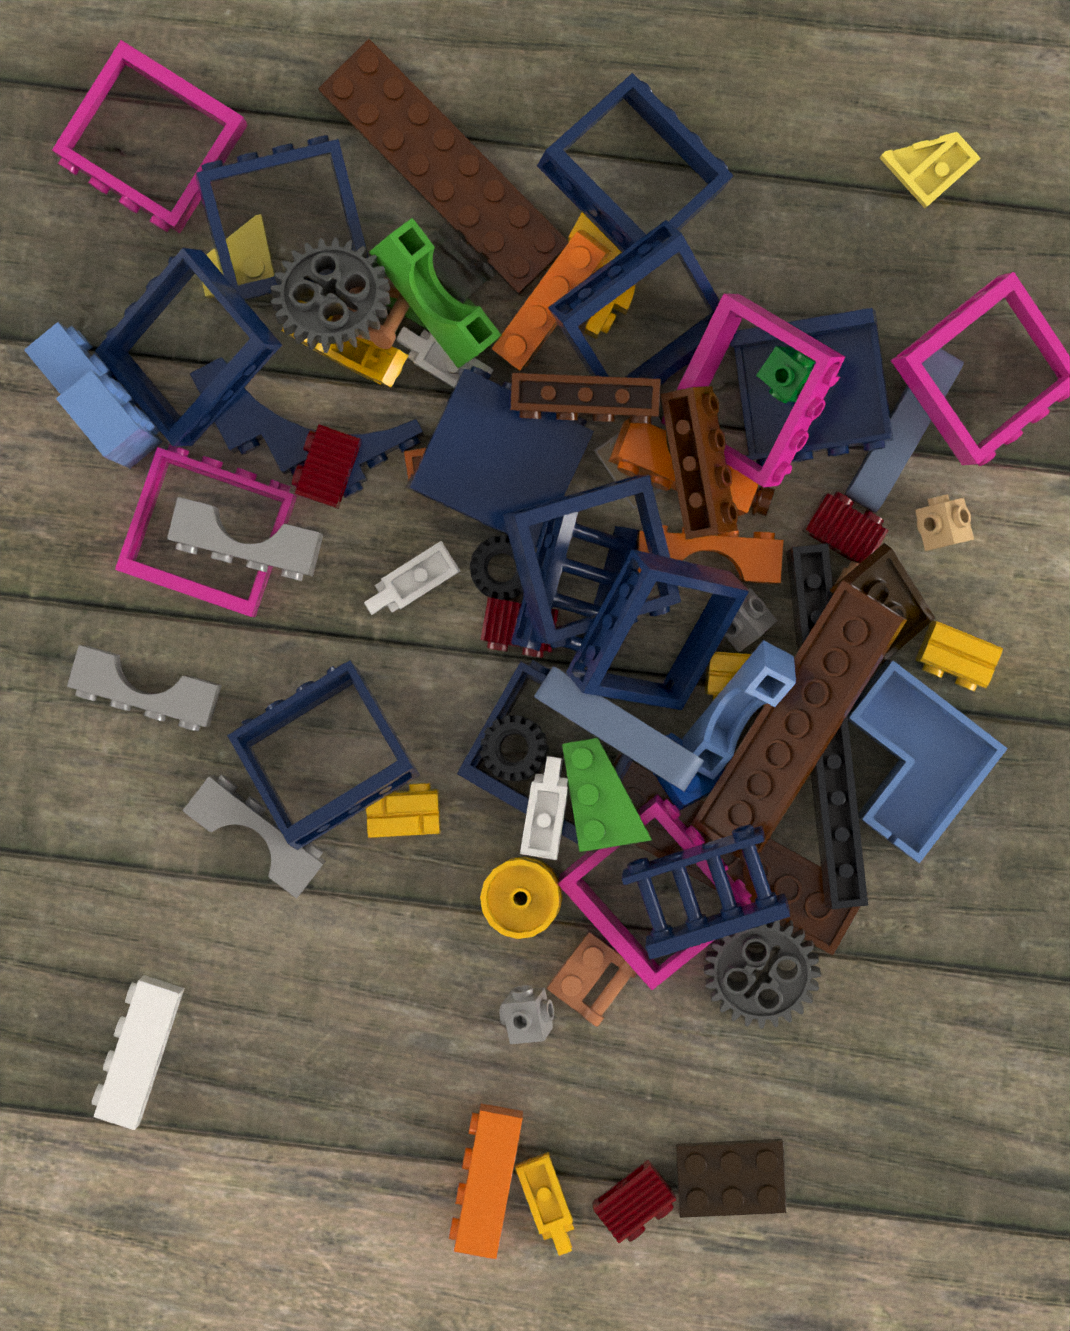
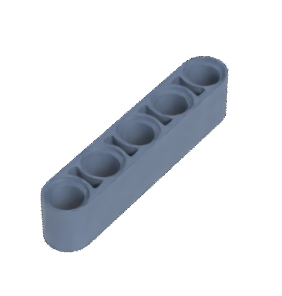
[845,348,964,513]
[534,666,704,792]

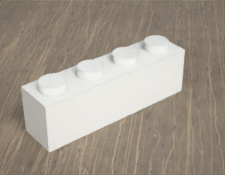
[92,975,185,1130]

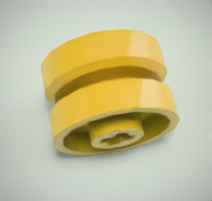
[480,856,563,939]

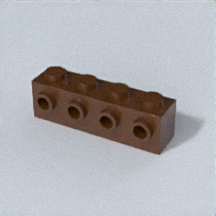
[510,373,661,424]
[660,386,738,540]

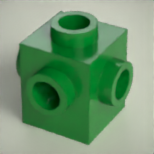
[756,346,815,403]

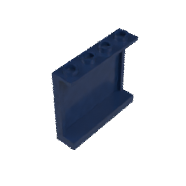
[730,308,893,467]
[406,366,594,548]

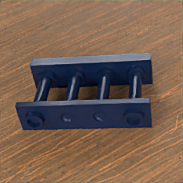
[511,512,639,651]
[622,824,790,960]

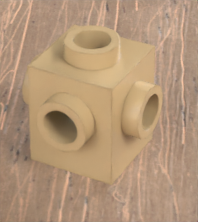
[915,494,974,551]

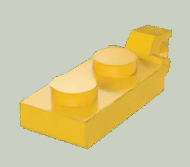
[515,1152,574,1256]

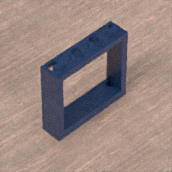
[537,73,734,252]
[195,135,369,300]
[548,220,720,386]
[95,248,282,447]
[503,475,681,648]
[566,549,749,710]
[457,660,633,844]
[227,661,420,850]

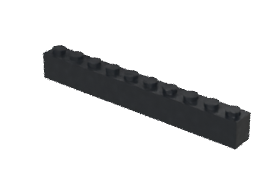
[786,544,868,909]

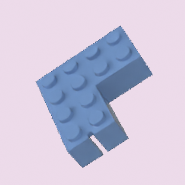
[24,322,163,469]
[847,660,1008,863]

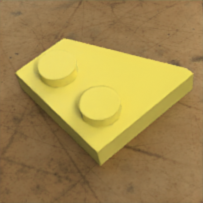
[880,132,981,209]
[202,214,275,298]

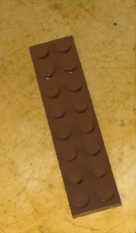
[318,39,569,295]
[691,580,907,864]
[612,753,868,956]

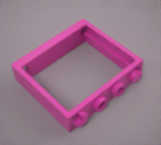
[52,40,248,233]
[891,272,1070,466]
[661,293,845,487]
[115,444,297,617]
[558,794,752,990]

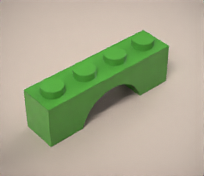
[369,218,502,368]

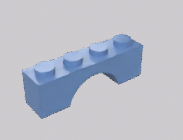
[683,640,796,780]

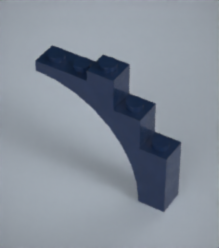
[190,357,424,498]

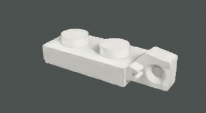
[396,327,493,388]
[364,541,461,615]
[520,756,569,860]

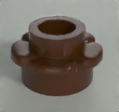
[750,486,775,516]

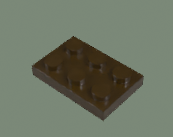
[830,543,936,664]
[676,1139,787,1218]

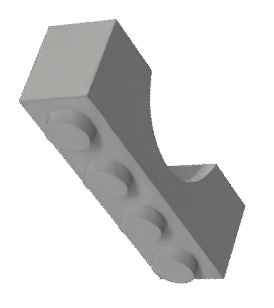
[167,497,323,581]
[67,645,222,731]
[183,774,326,899]

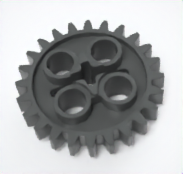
[271,238,391,353]
[704,920,821,1029]

